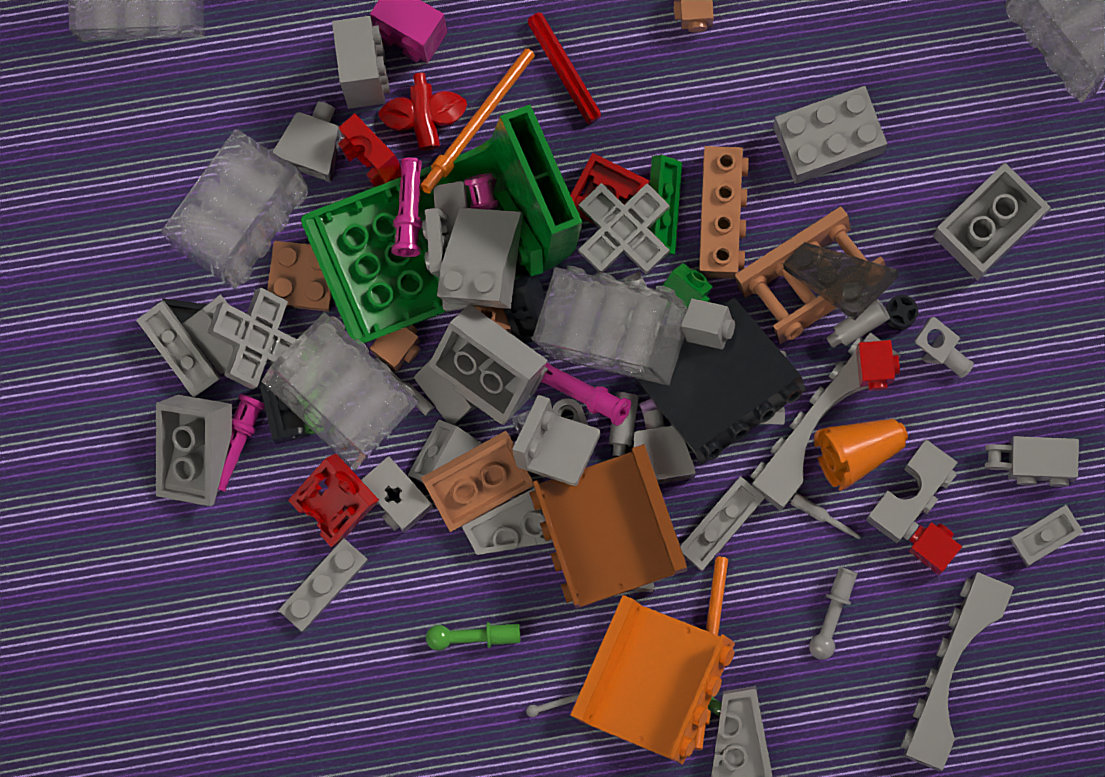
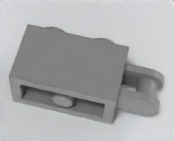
[985,436,1079,487]

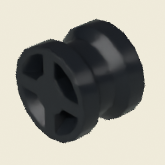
[885,295,918,331]

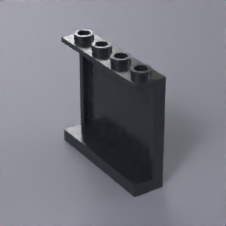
[630,298,806,465]

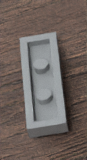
[136,301,221,397]
[680,476,765,572]
[278,538,369,633]

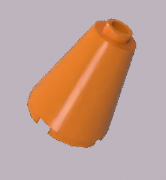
[814,419,908,491]

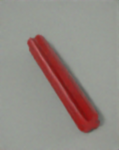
[527,12,601,124]

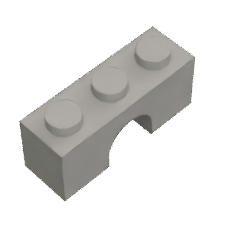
[866,439,958,543]

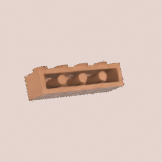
[699,146,748,279]

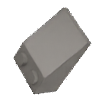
[437,208,523,309]
[156,395,232,506]

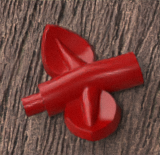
[378,72,467,150]

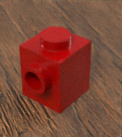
[856,340,900,391]
[908,522,963,575]

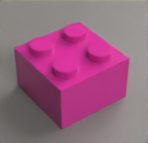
[370,0,447,64]

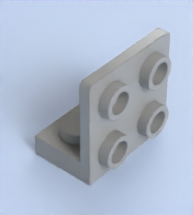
[512,395,600,486]

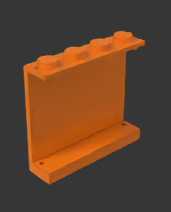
[570,595,735,764]

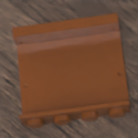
[529,444,687,609]

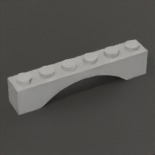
[750,333,901,511]
[900,572,1014,771]

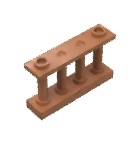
[735,206,887,344]

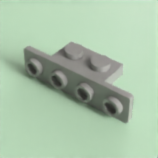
[422,181,475,311]

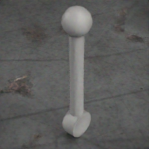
[526,692,580,718]

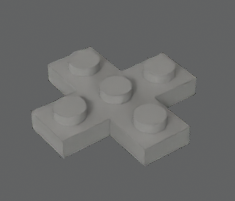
[578,183,670,275]
[207,288,304,389]

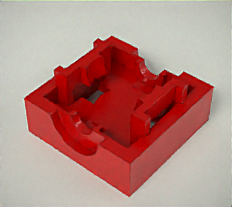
[338,113,401,187]
[571,153,650,227]
[288,453,379,547]

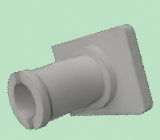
[914,317,974,378]

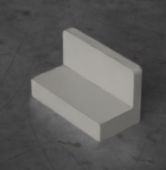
[182,294,234,374]
[414,358,478,425]
[408,419,481,484]

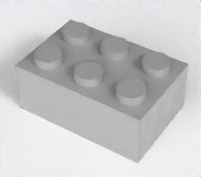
[332,16,390,109]
[773,86,887,184]
[933,163,1051,281]
[428,304,548,422]

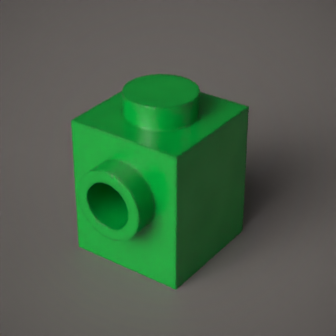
[656,263,713,318]

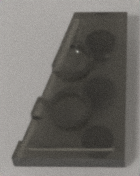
[783,242,899,320]

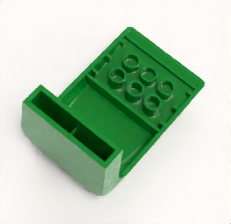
[301,104,583,345]

